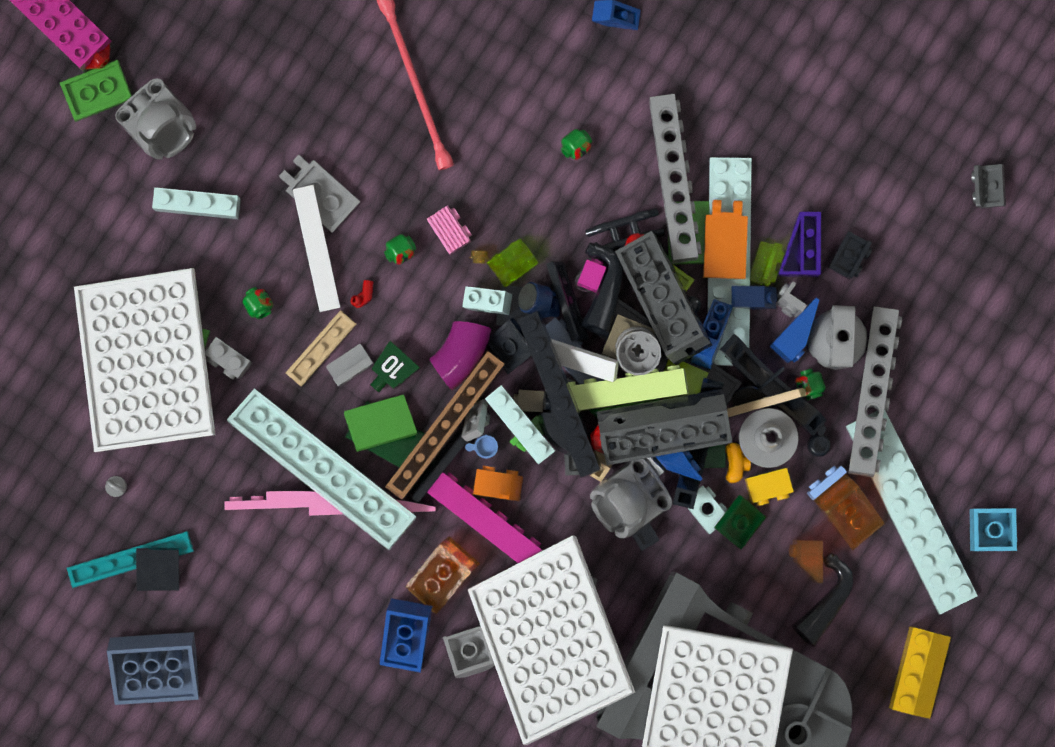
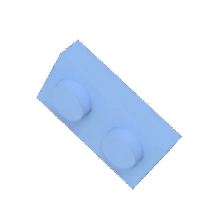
[807,465,852,508]

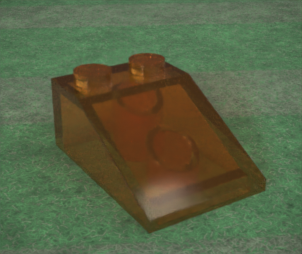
[813,474,885,550]
[405,536,480,614]

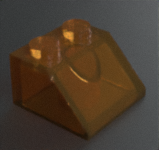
[789,540,823,583]

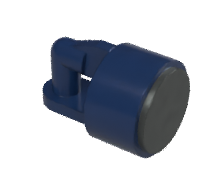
[518,282,561,318]

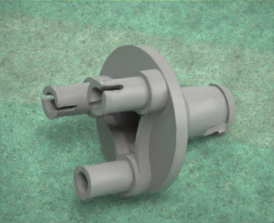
[738,408,798,468]

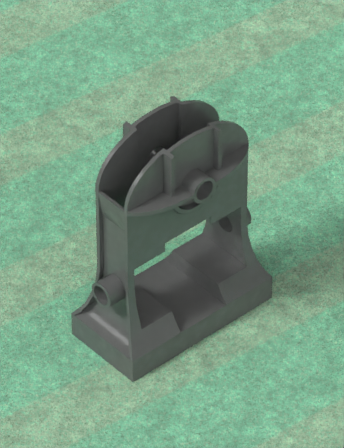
[594,571,852,747]

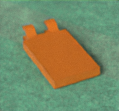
[703,200,748,280]

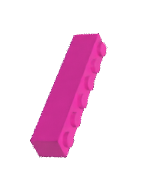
[427,472,542,563]

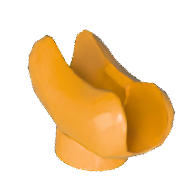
[725,443,751,483]

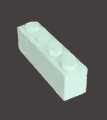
[152,187,240,219]
[485,385,555,465]

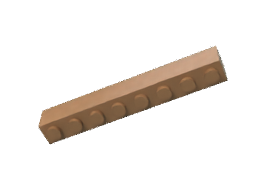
[385,352,504,500]

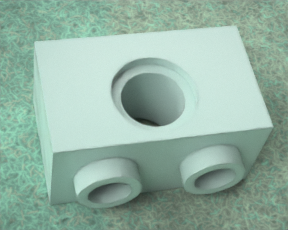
[462,286,512,315]
[688,486,727,534]

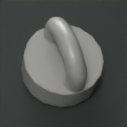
[105,476,127,497]

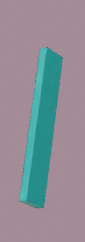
[67,531,194,588]

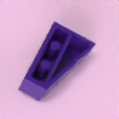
[777,212,821,277]

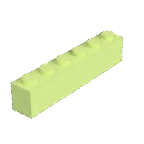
[568,365,689,411]

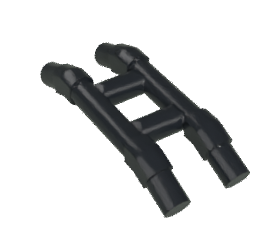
[585,208,665,251]

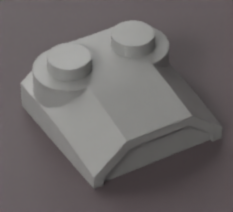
[443,625,495,678]

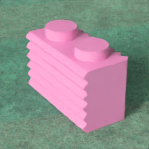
[427,205,472,255]

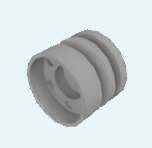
[615,326,661,375]

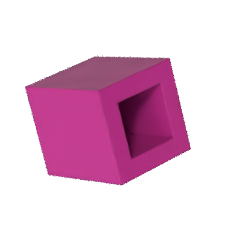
[577,258,606,293]

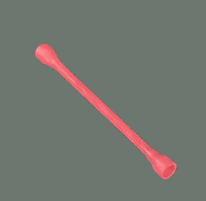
[376,0,454,171]

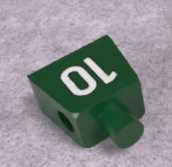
[370,341,420,392]

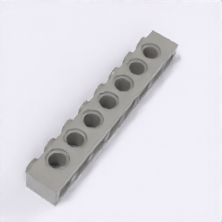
[649,94,701,264]
[848,306,902,477]

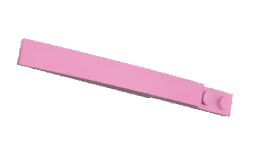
[224,491,436,516]

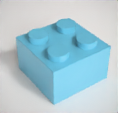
[970,508,1017,551]

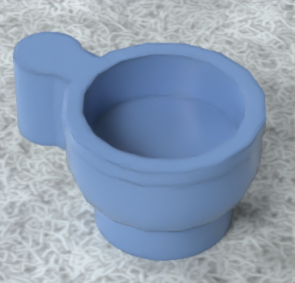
[465,435,498,459]

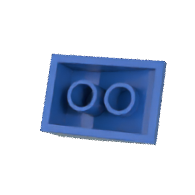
[769,298,819,364]
[380,598,432,673]

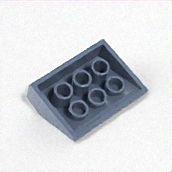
[107,632,199,705]

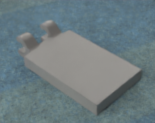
[279,155,360,233]

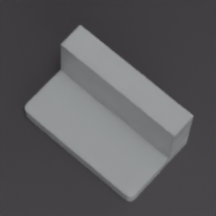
[326,344,374,387]

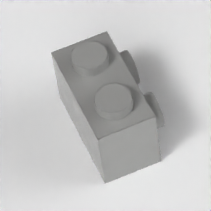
[205,337,252,380]

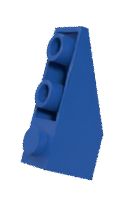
[691,299,733,369]
[655,451,703,481]

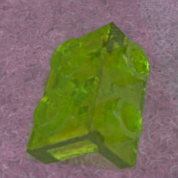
[486,239,538,287]
[750,241,785,287]

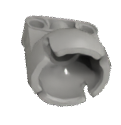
[115,78,196,159]
[807,305,868,370]
[590,459,672,538]

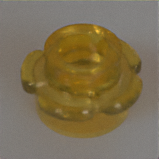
[469,250,490,264]

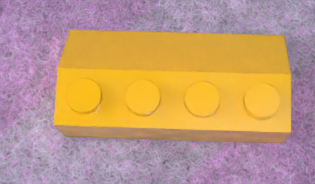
[889,626,951,719]

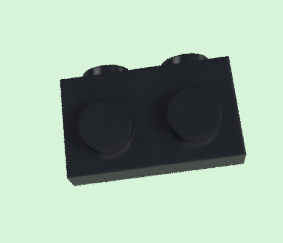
[828,231,873,280]

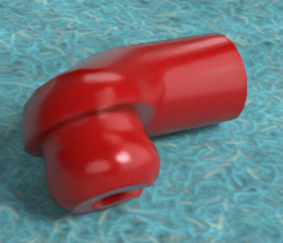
[350,280,374,308]

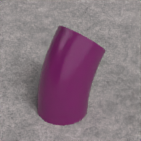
[430,321,491,391]

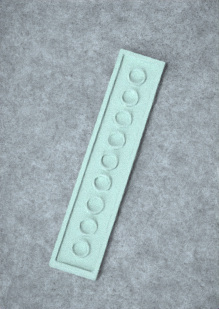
[707,157,751,366]
[227,389,416,550]
[845,410,977,614]

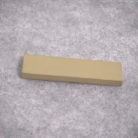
[286,310,357,387]
[727,388,807,417]

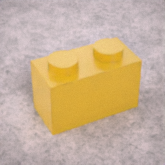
[745,468,793,506]

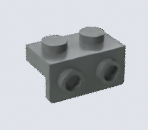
[971,164,1006,209]

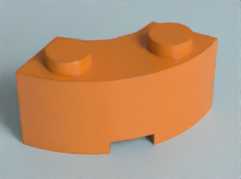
[473,466,523,501]

